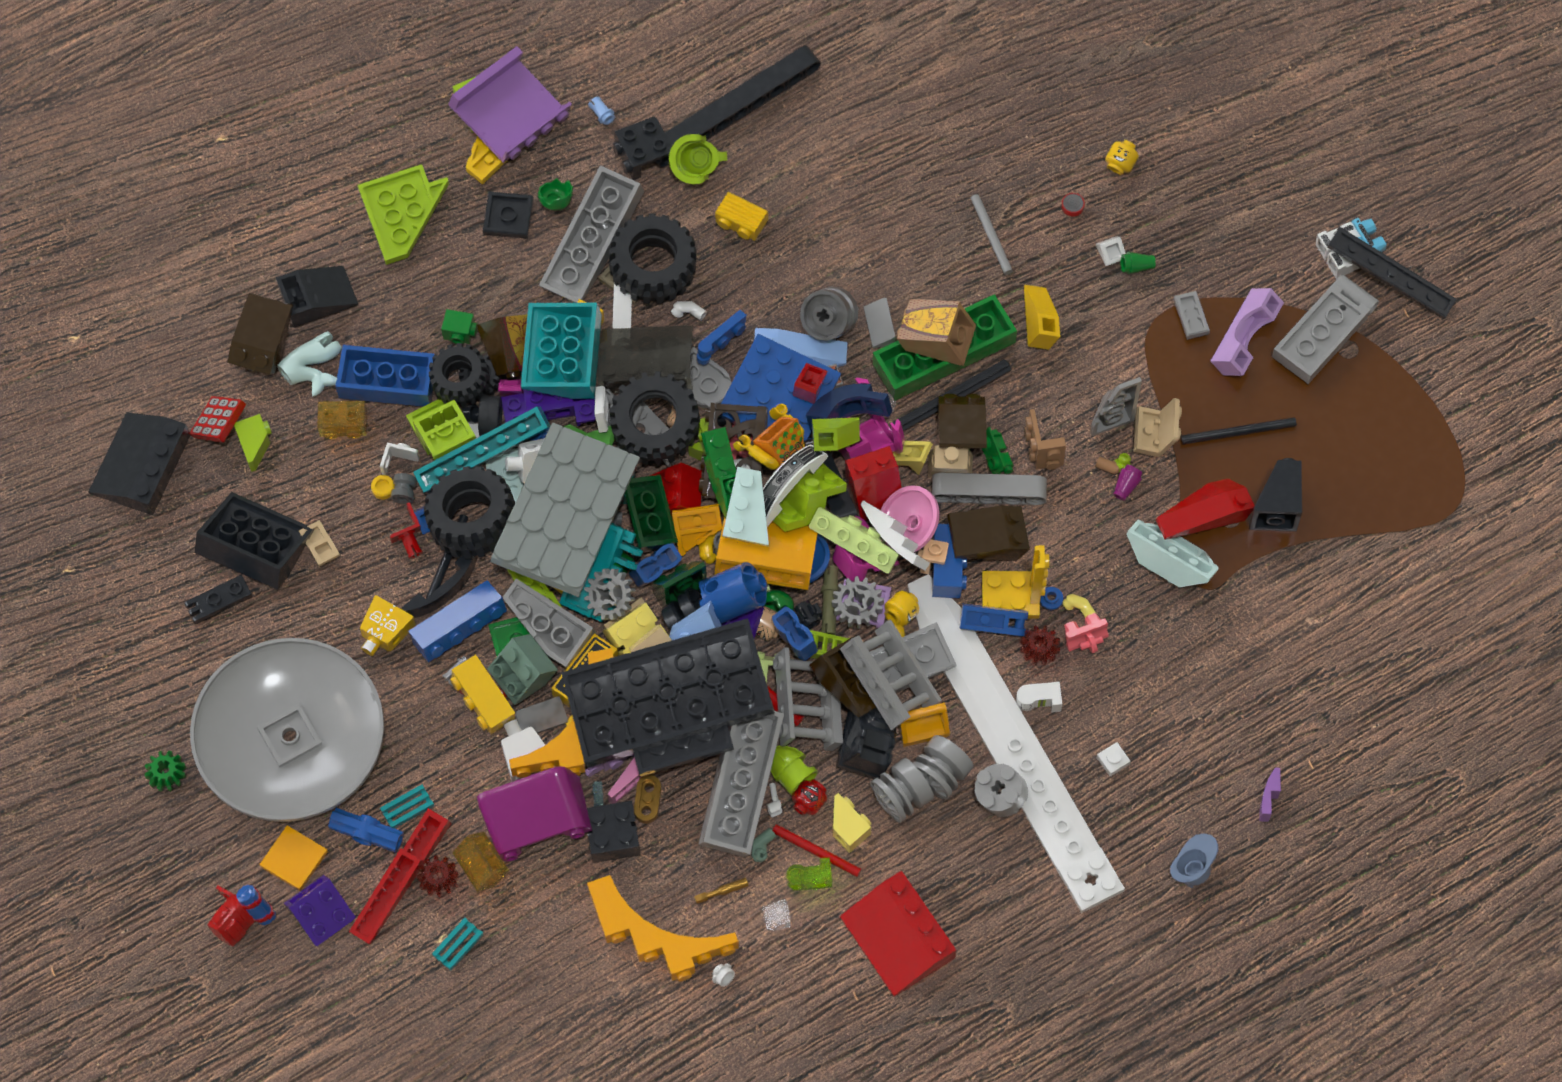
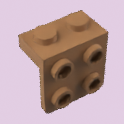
[1024,409,1066,470]

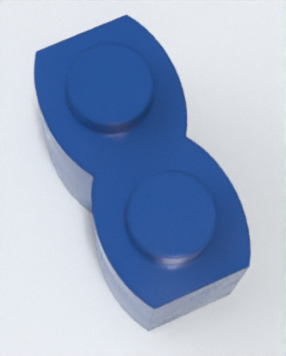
[629,543,682,587]
[772,607,818,661]

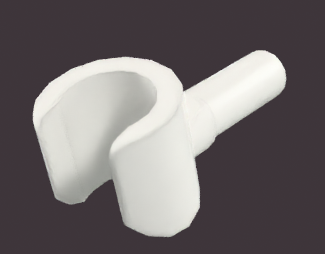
[766,783,782,817]

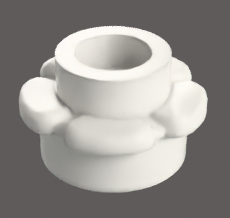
[712,963,735,987]

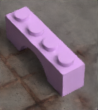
[1211,288,1284,376]

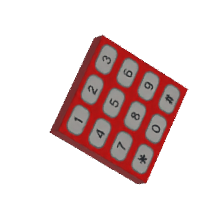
[189,396,246,442]

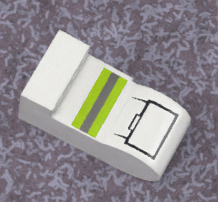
[1016,682,1062,712]

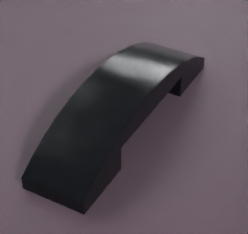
[401,555,477,618]

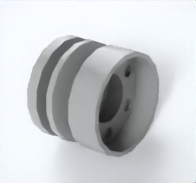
[912,735,973,800]
[870,758,934,823]

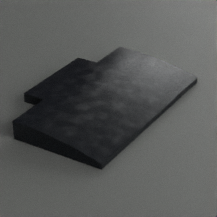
[561,618,775,777]

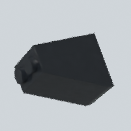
[1249,458,1302,531]

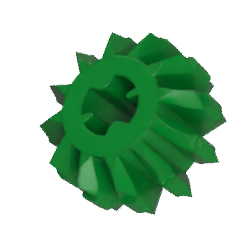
[144,750,186,792]

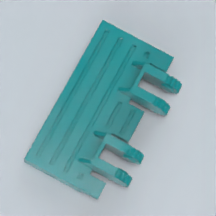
[559,523,643,622]

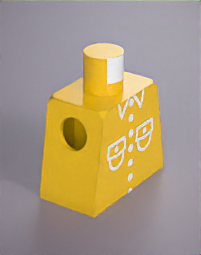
[360,595,416,656]

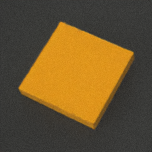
[259,825,328,891]

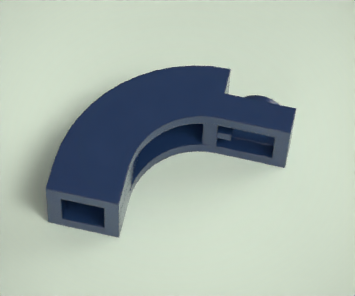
[806,383,893,432]

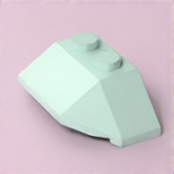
[1127,520,1219,587]

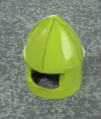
[770,746,818,795]

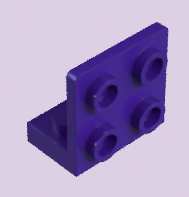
[284,875,355,946]

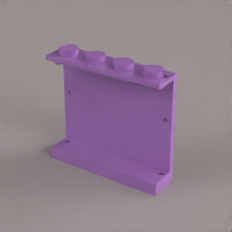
[448,46,571,163]

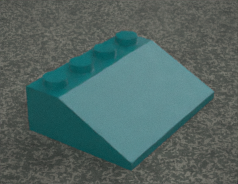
[521,303,602,399]

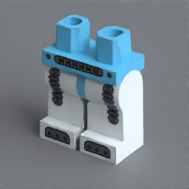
[1315,218,1387,279]

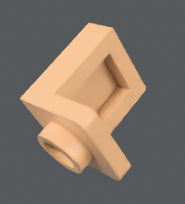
[918,539,949,574]

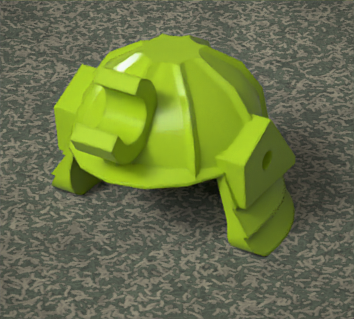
[669,134,727,184]

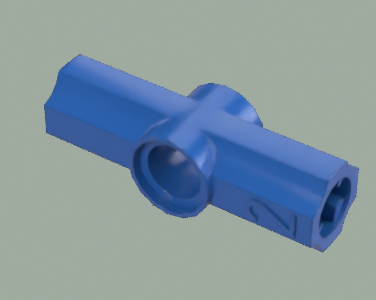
[328,808,404,853]

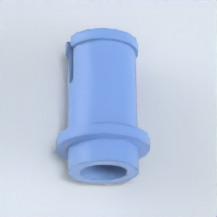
[588,97,615,125]

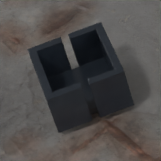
[587,801,641,863]

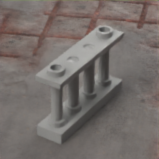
[840,619,942,730]
[773,648,843,751]

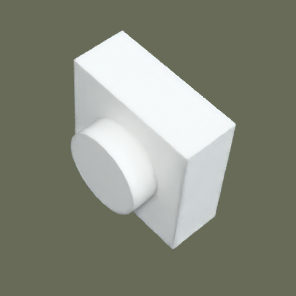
[1096,742,1131,776]

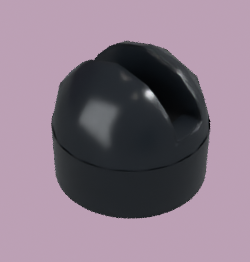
[461,404,479,423]

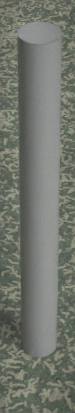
[971,194,1013,275]

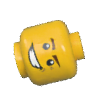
[1105,140,1139,175]
[884,591,919,626]

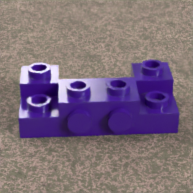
[501,389,596,426]

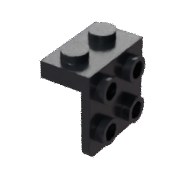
[612,117,672,180]

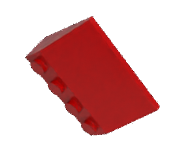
[840,870,956,997]

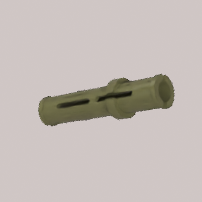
[821,565,839,635]

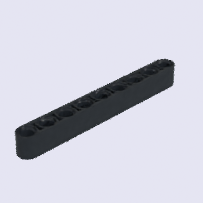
[655,45,821,168]

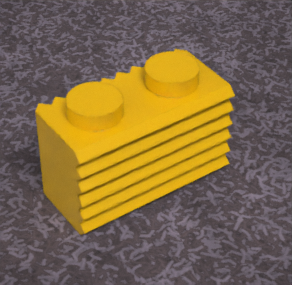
[715,192,768,241]

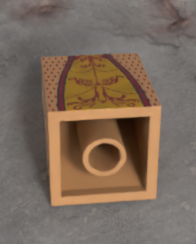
[897,299,976,365]

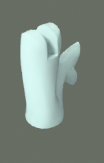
[277,331,342,397]

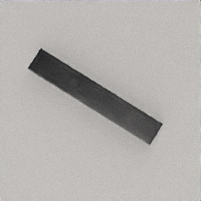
[1327,227,1456,320]

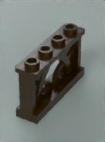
[699,403,769,498]

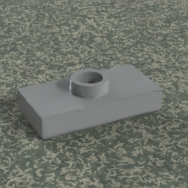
[1173,291,1210,339]

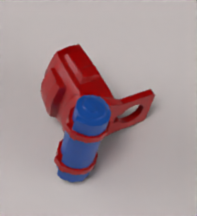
[207,885,276,947]

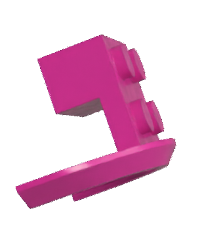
[839,378,905,460]

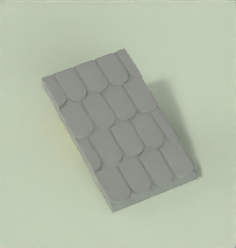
[490,422,640,597]

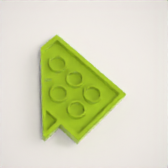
[358,164,449,265]

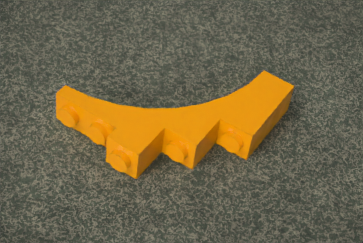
[509,648,613,778]
[587,875,739,981]

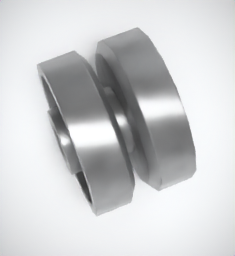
[800,286,858,341]

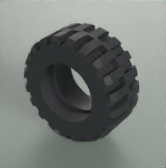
[609,213,697,304]
[424,466,515,559]

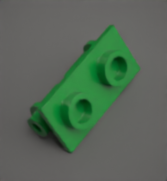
[981,427,1014,474]

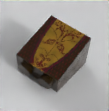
[477,314,528,379]

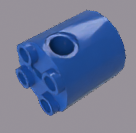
[699,562,767,624]

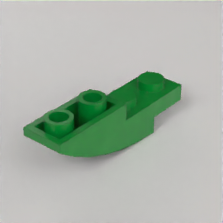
[701,427,736,519]

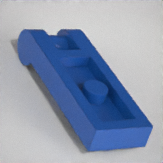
[696,310,747,365]
[959,604,1029,636]

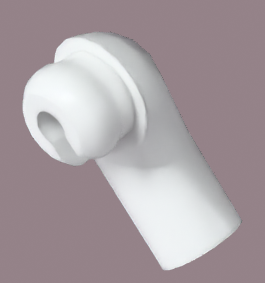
[671,301,707,321]

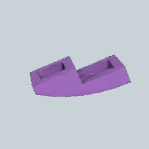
[1259,768,1281,822]

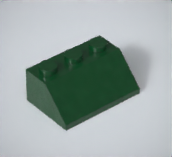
[625,475,678,553]

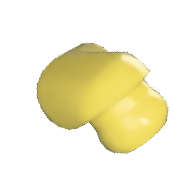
[1063,594,1096,618]

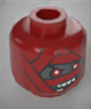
[791,779,827,816]

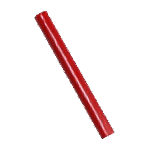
[772,824,862,877]

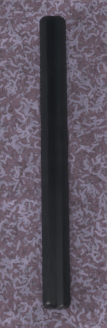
[890,359,1012,432]

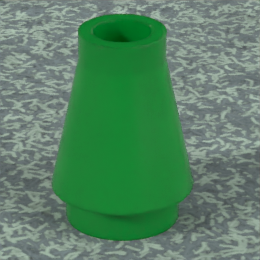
[1120,252,1156,274]

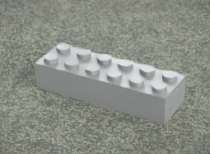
[698,711,784,857]

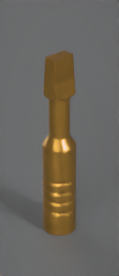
[694,877,749,903]

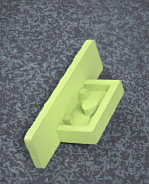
[809,507,899,573]

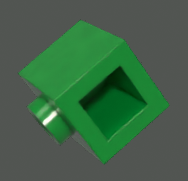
[441,309,478,344]

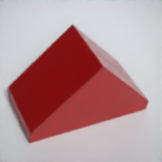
[793,363,828,404]

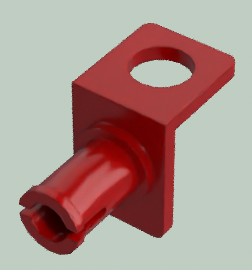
[390,502,423,559]

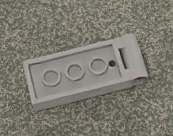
[1272,274,1379,384]

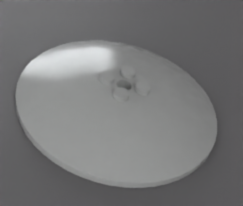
[190,638,384,822]

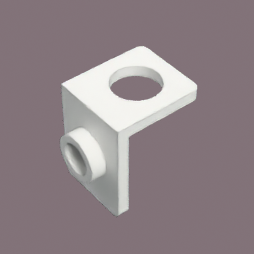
[380,442,420,475]

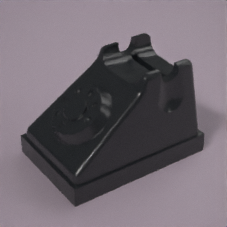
[836,707,896,780]

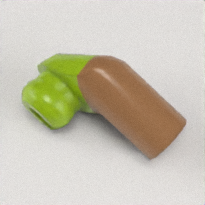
[1095,453,1131,474]

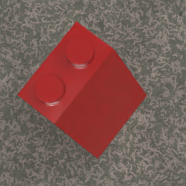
[845,446,902,522]

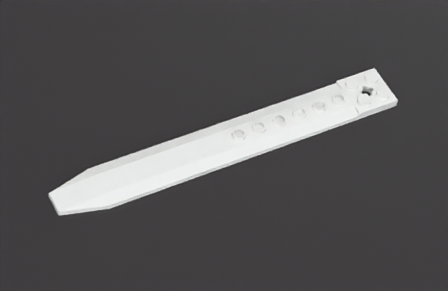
[907,574,1125,913]

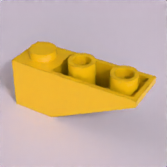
[1024,285,1060,350]

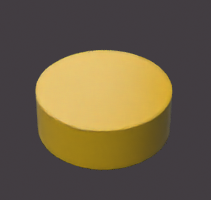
[371,475,395,500]

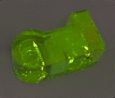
[786,858,832,891]

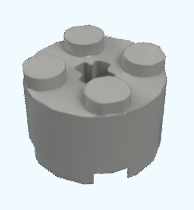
[975,764,1028,817]

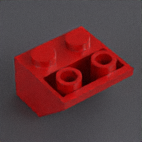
[650,462,702,520]

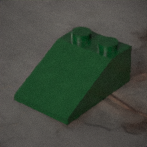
[652,561,707,608]

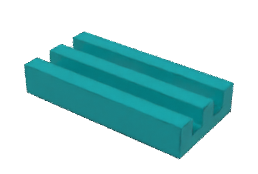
[380,784,434,829]
[432,918,484,971]

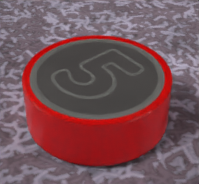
[1061,193,1085,217]

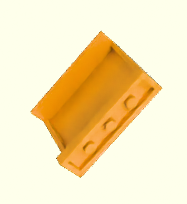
[714,517,818,590]

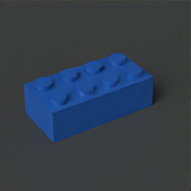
[335,345,435,406]

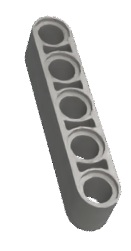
[932,473,1047,505]

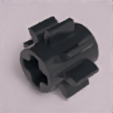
[794,600,822,630]

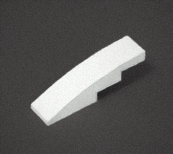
[861,501,930,571]

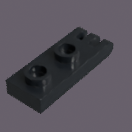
[184,574,253,624]

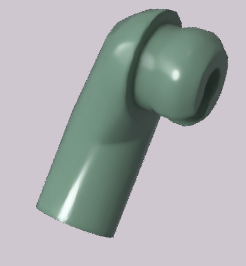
[751,828,776,862]

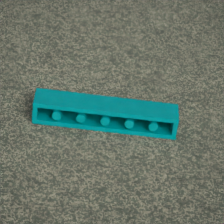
[413,406,550,493]

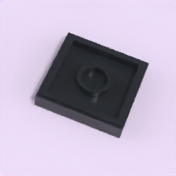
[483,191,534,239]

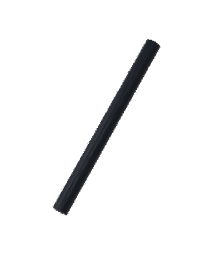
[1181,417,1297,444]

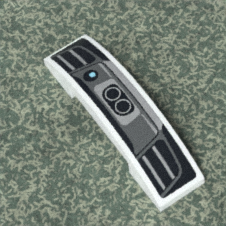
[763,444,828,527]

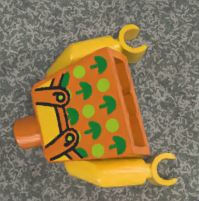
[733,404,805,470]

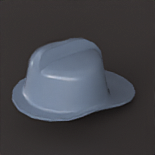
[1170,833,1218,888]

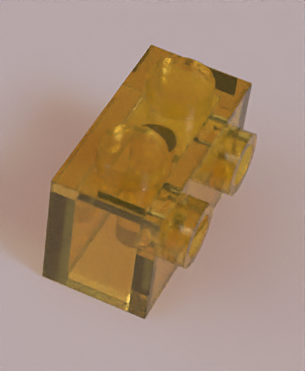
[317,401,367,439]
[452,832,509,892]

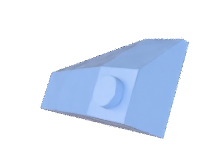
[755,328,847,367]

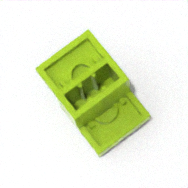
[406,399,476,460]
[773,463,847,532]

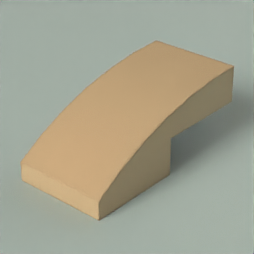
[299,520,340,567]

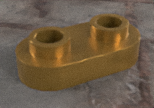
[634,775,661,824]

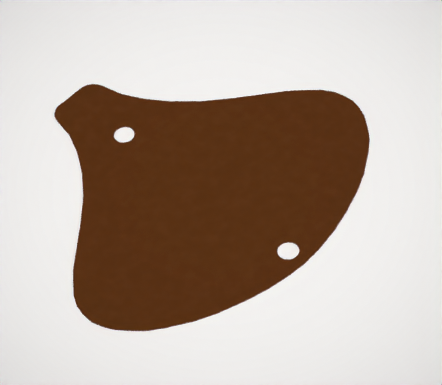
[1144,297,1466,590]

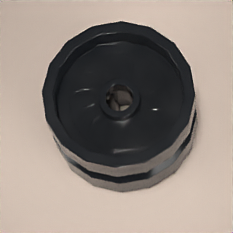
[662,587,722,630]

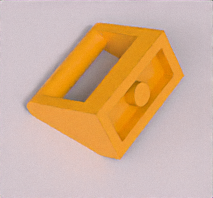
[898,702,950,747]

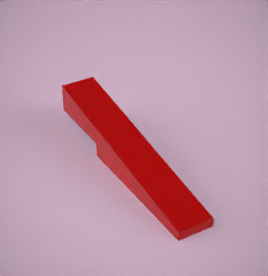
[349,808,452,945]

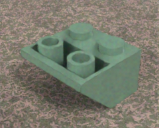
[487,634,558,705]

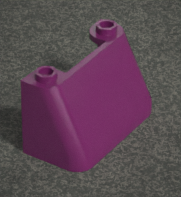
[477,767,592,862]

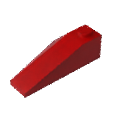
[1156,479,1255,540]

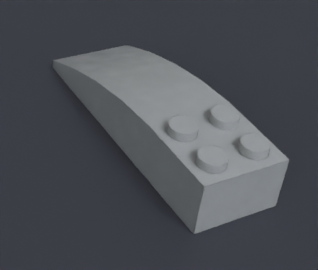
[539,166,644,303]

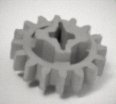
[584,569,636,620]
[832,576,884,628]

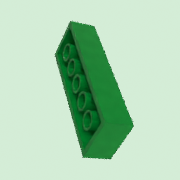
[872,294,1017,401]

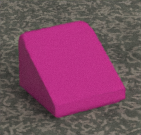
[498,380,523,397]

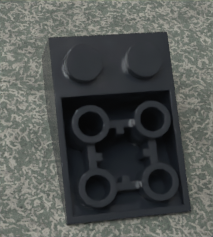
[276,266,359,328]

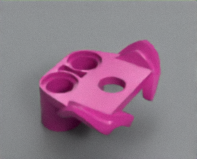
[832,516,900,582]

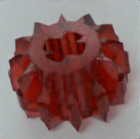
[1020,625,1060,666]
[417,855,459,897]

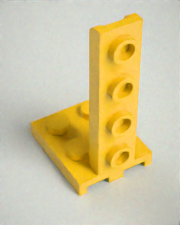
[982,545,1049,619]

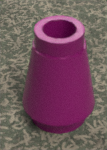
[1113,465,1143,501]

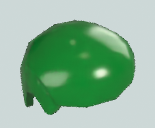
[538,178,573,211]
[764,590,794,612]

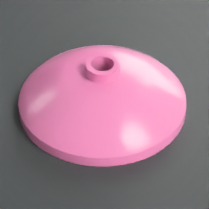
[881,486,939,552]

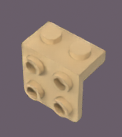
[1134,398,1182,457]

